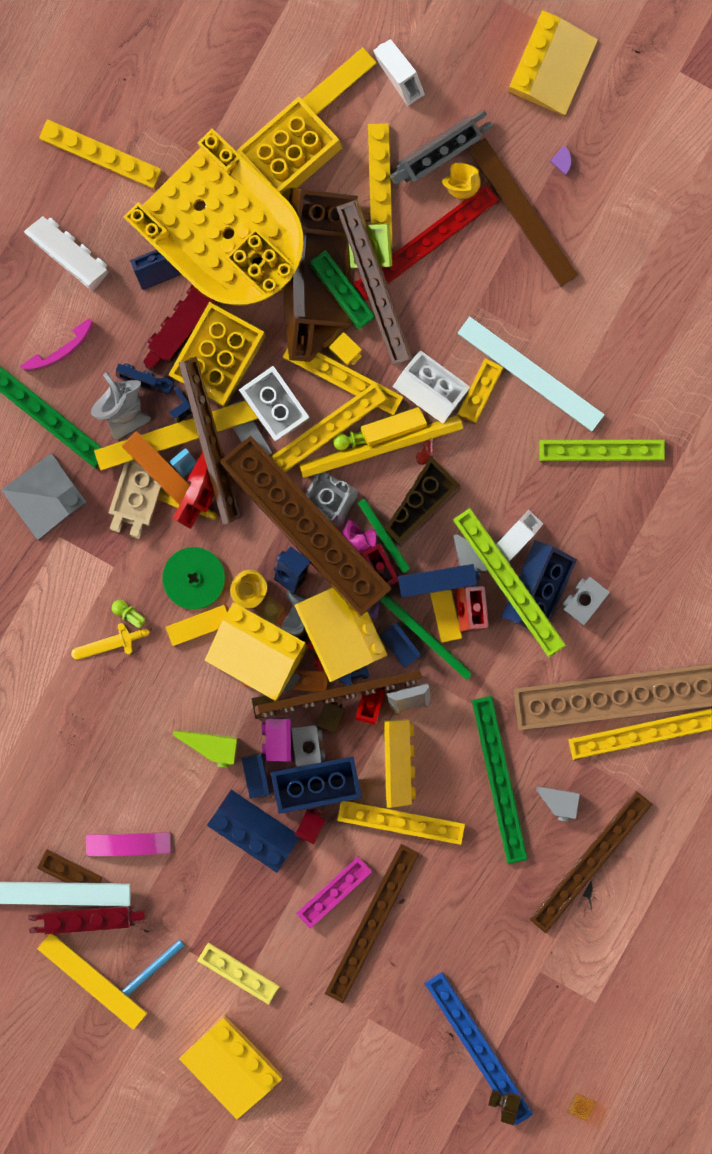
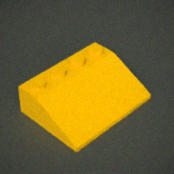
[508,10,598,116]
[236,97,342,198]
[169,302,266,407]
[294,588,387,682]
[205,602,308,701]
[384,720,416,808]
[179,1014,282,1119]

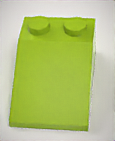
[173,730,239,768]

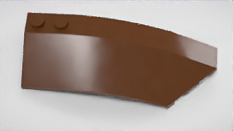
[283,188,358,362]

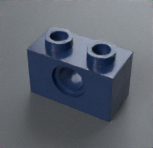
[274,546,310,594]

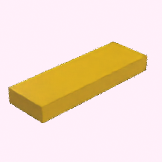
[457,358,504,424]
[361,407,427,447]
[430,590,462,643]
[166,605,227,646]

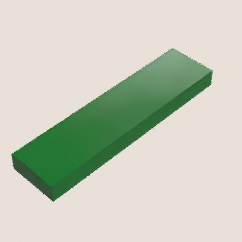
[308,250,375,330]
[358,499,410,574]

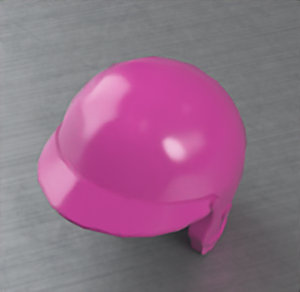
[341,519,377,557]

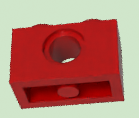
[456,586,489,632]

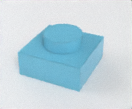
[169,448,197,478]

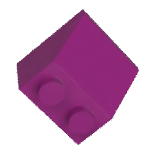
[262,718,292,761]

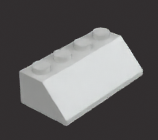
[24,216,109,292]

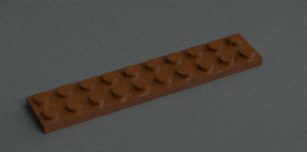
[219,435,392,617]

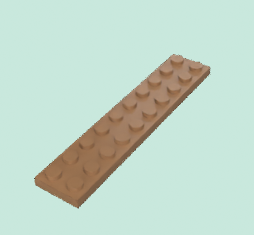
[513,664,712,730]

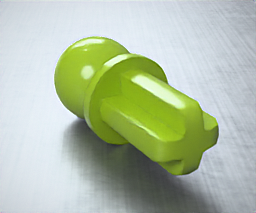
[333,431,367,450]
[111,600,145,628]

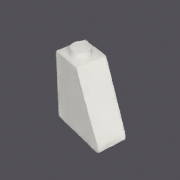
[373,39,425,106]
[496,510,543,562]

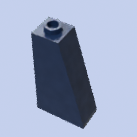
[398,564,480,598]

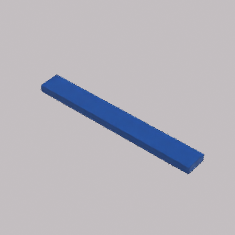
[424,972,533,1125]

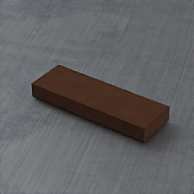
[37,849,103,883]

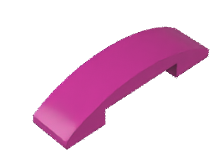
[21,318,94,371]
[86,832,171,856]

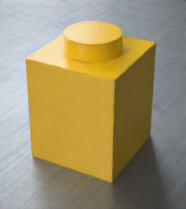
[329,332,362,367]

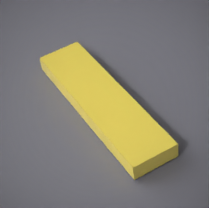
[197,942,280,1005]

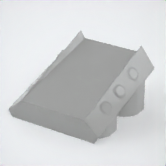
[305,472,358,527]
[387,683,431,715]

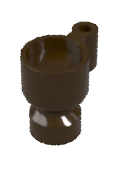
[488,1089,522,1126]

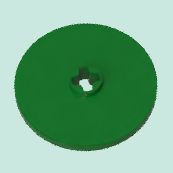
[162,547,225,610]

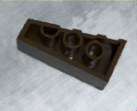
[385,456,461,547]

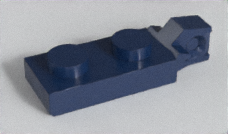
[116,363,174,395]

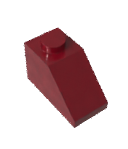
[361,543,399,586]
[295,808,326,844]

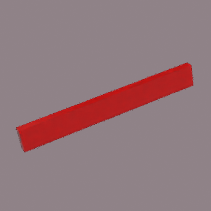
[353,184,499,301]

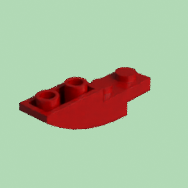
[172,451,214,529]

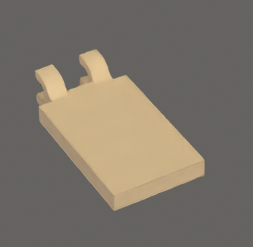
[109,460,161,539]

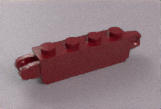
[143,285,217,370]
[28,906,146,935]

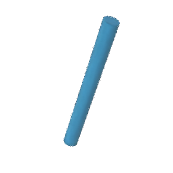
[122,939,185,996]

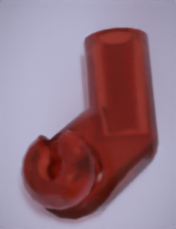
[416,438,434,465]

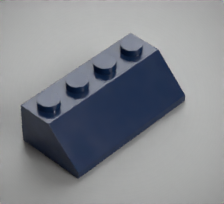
[501,540,577,629]
[271,756,362,814]
[207,789,300,873]

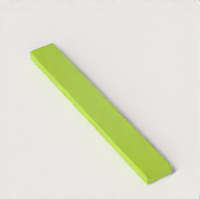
[453,508,566,658]

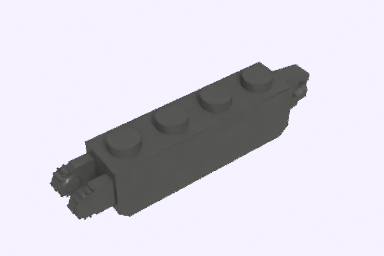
[390,110,493,184]

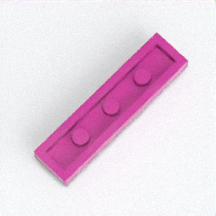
[296,856,372,929]

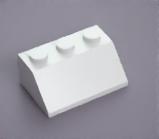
[393,350,470,423]
[239,366,310,441]

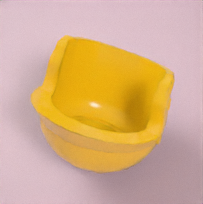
[442,162,480,199]
[230,569,267,609]

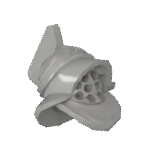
[91,372,151,440]

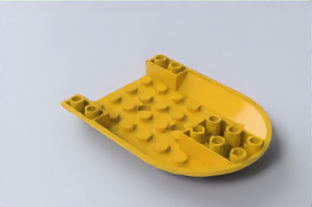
[124,129,304,305]

